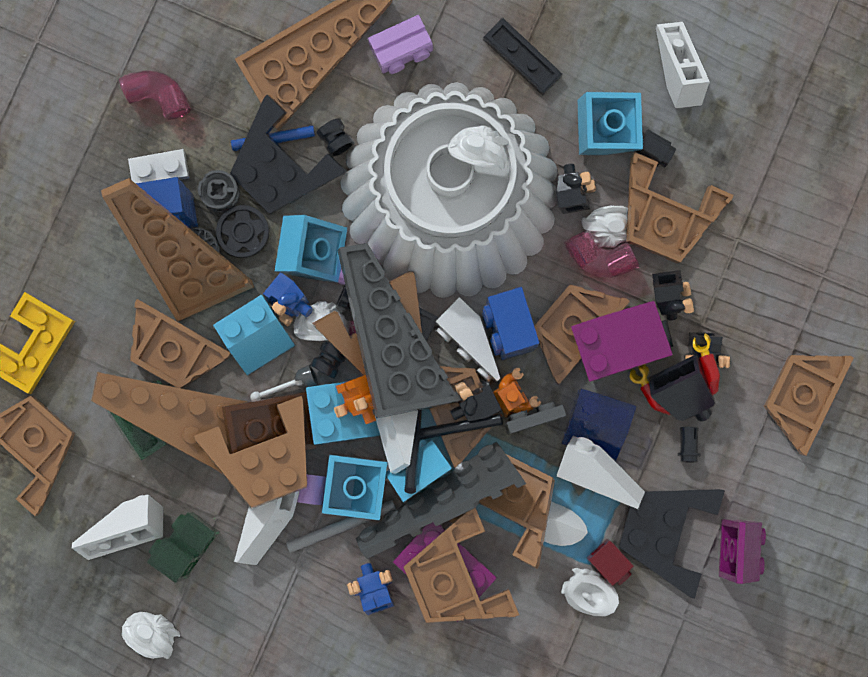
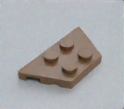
[534,285,630,385]
[130,299,232,389]
[764,355,854,456]
[430,366,494,468]

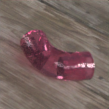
[119,70,191,120]
[564,230,640,278]

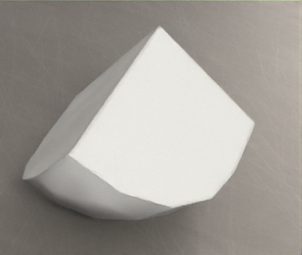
[544,502,588,546]

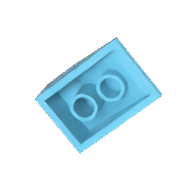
[306,382,380,445]

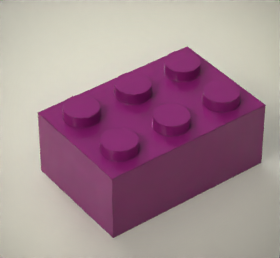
[393,522,497,622]

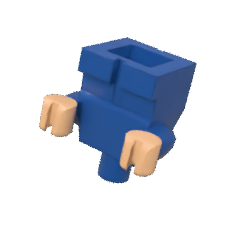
[263,272,313,327]
[347,563,395,615]

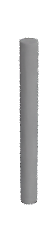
[286,500,396,553]

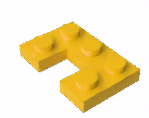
[0,292,76,394]

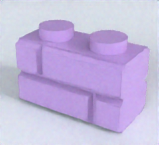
[368,15,433,74]

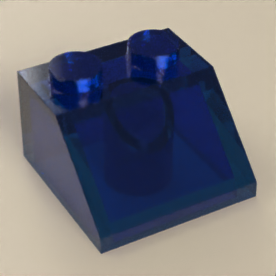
[561,388,636,461]

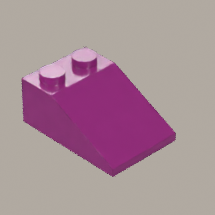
[571,301,673,382]
[719,519,766,584]

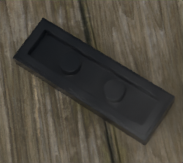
[483,17,562,96]

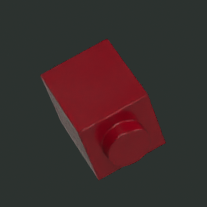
[586,539,634,586]

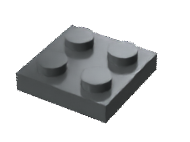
[504,402,566,435]

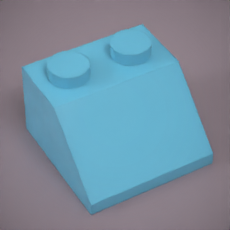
[577,92,643,155]
[275,215,347,282]
[213,295,295,376]
[386,439,452,502]
[322,454,387,520]

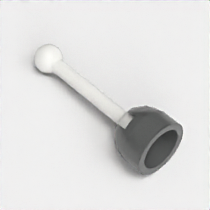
[250,365,318,401]

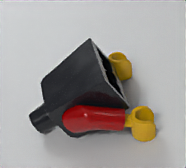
[629,334,720,422]

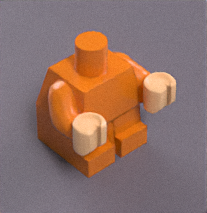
[493,368,541,418]
[334,375,376,424]

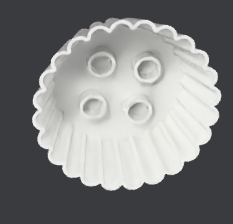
[340,82,558,298]

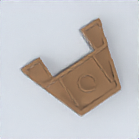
[626,152,734,263]
[312,271,422,375]
[0,396,75,516]
[194,396,307,509]
[448,454,555,569]
[404,508,519,623]

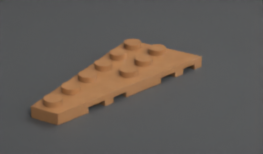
[235,0,393,131]
[101,178,254,322]
[91,372,248,474]

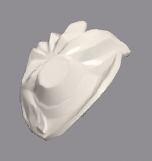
[448,125,509,170]
[581,206,628,248]
[293,301,350,341]
[561,568,619,616]
[122,612,180,659]

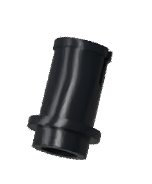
[677,427,701,463]

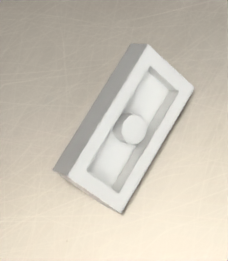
[128,149,190,183]

